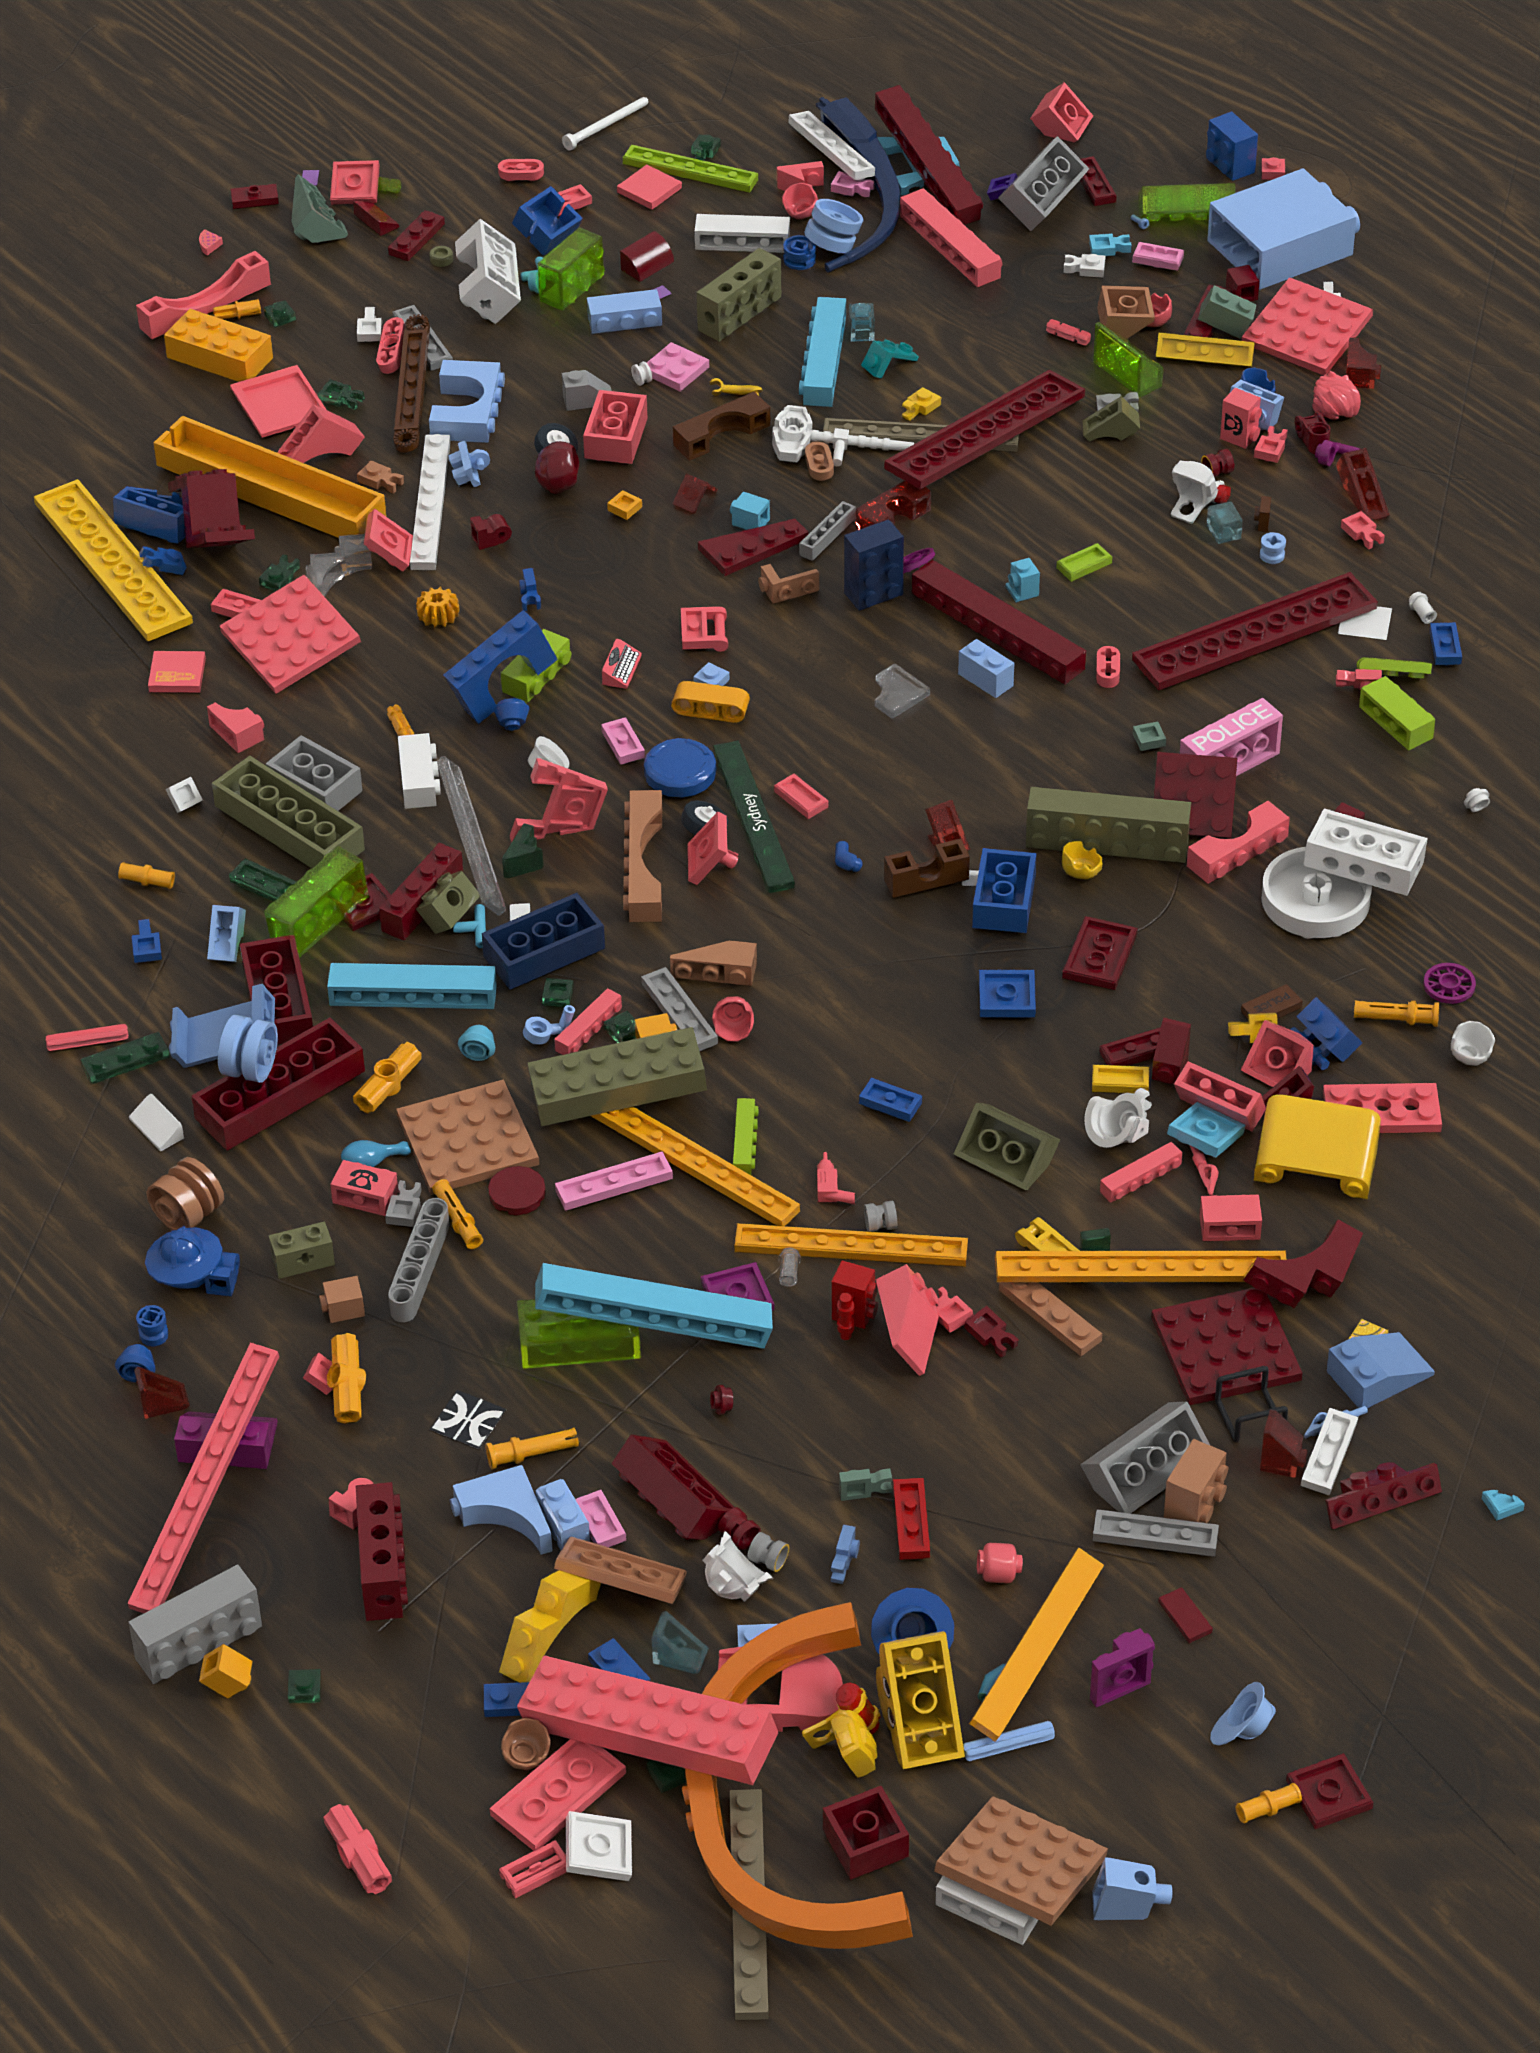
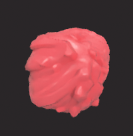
[1312,371,1361,420]

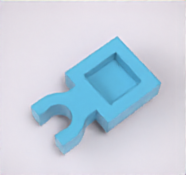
[1089,234,1132,256]

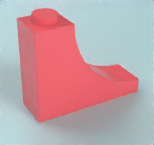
[277,404,365,463]

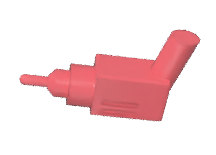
[817,1152,855,1204]

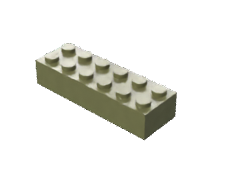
[212,756,365,878]
[1026,787,1191,863]
[528,1027,707,1126]

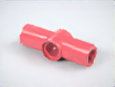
[323,1804,392,1895]

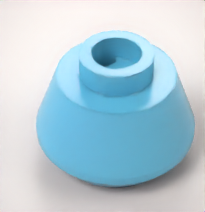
[458,1025,496,1061]

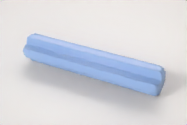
[963,1721,1055,1761]

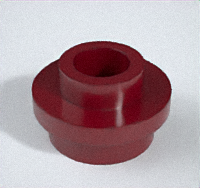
[710,1385,733,1415]

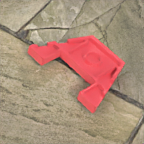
[510,758,608,843]

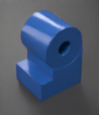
[204,1252,240,1296]

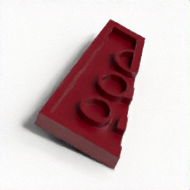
[698,519,809,576]

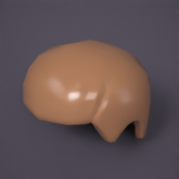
[501,1717,551,1771]

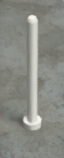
[562,97,648,151]

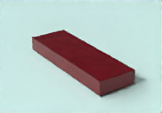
[1080,156,1117,206]
[1099,1027,1161,1066]

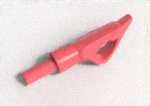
[1189,1145,1219,1196]

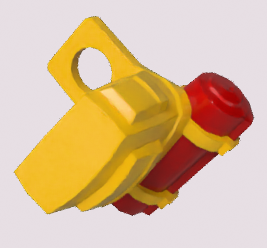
[802,1683,881,1778]

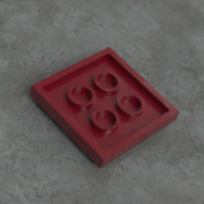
[1154,752,1238,838]

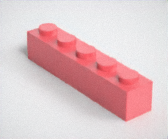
[554,988,622,1055]
[1100,1142,1182,1203]

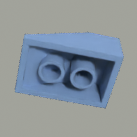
[1327,1332,1435,1408]

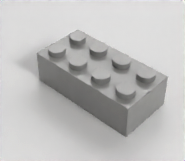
[999,136,1089,231]
[128,1564,262,1684]

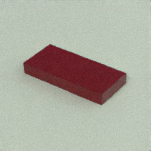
[1158,1587,1213,1643]

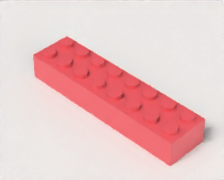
[517,1656,778,1785]

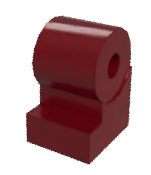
[470,514,512,550]

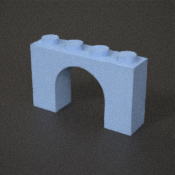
[429,360,505,443]

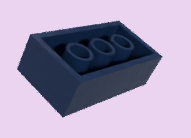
[481,893,605,989]

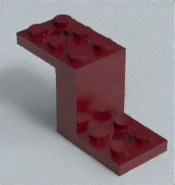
[168,469,255,548]

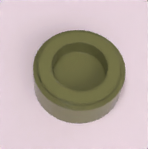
[429,246,453,267]

